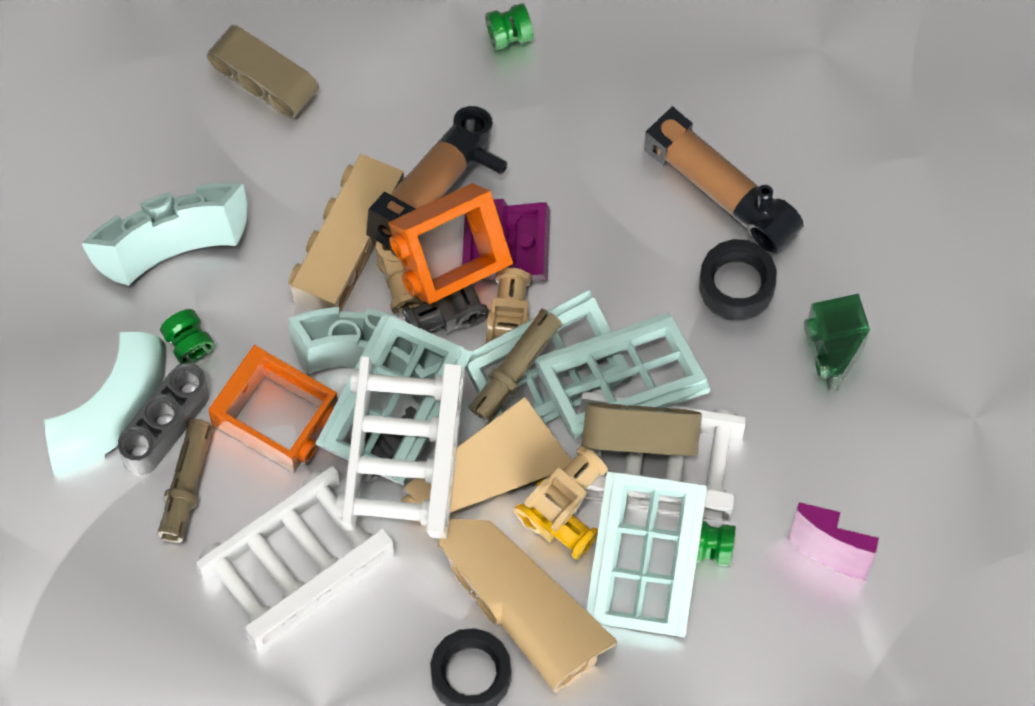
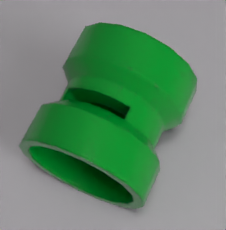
[485,3,533,51]
[160,309,215,364]
[697,521,736,567]

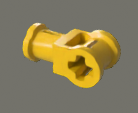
[513,479,598,561]

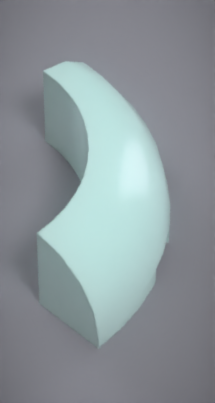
[82,183,248,286]
[288,307,444,404]
[44,331,166,476]

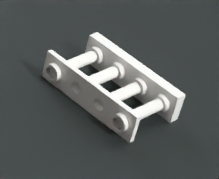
[336,356,465,539]
[576,389,746,524]
[195,466,394,652]

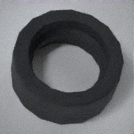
[699,239,777,320]
[430,628,511,706]

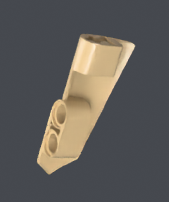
[438,519,617,692]

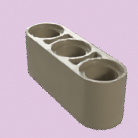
[206,25,319,118]
[581,403,702,456]

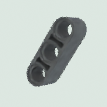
[118,363,209,475]

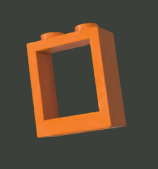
[388,183,513,304]
[208,345,338,473]

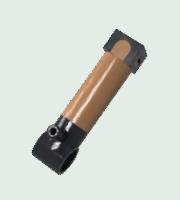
[366,106,507,249]
[644,106,804,254]

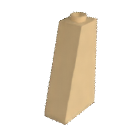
[401,397,572,513]

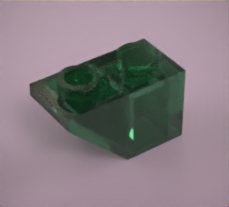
[804,293,870,392]

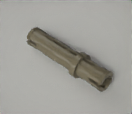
[468,308,563,423]
[157,419,214,543]

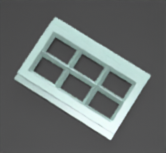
[465,290,633,423]
[534,312,710,439]
[315,313,472,486]
[586,471,708,637]

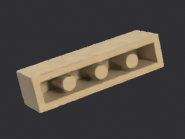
[288,154,404,311]

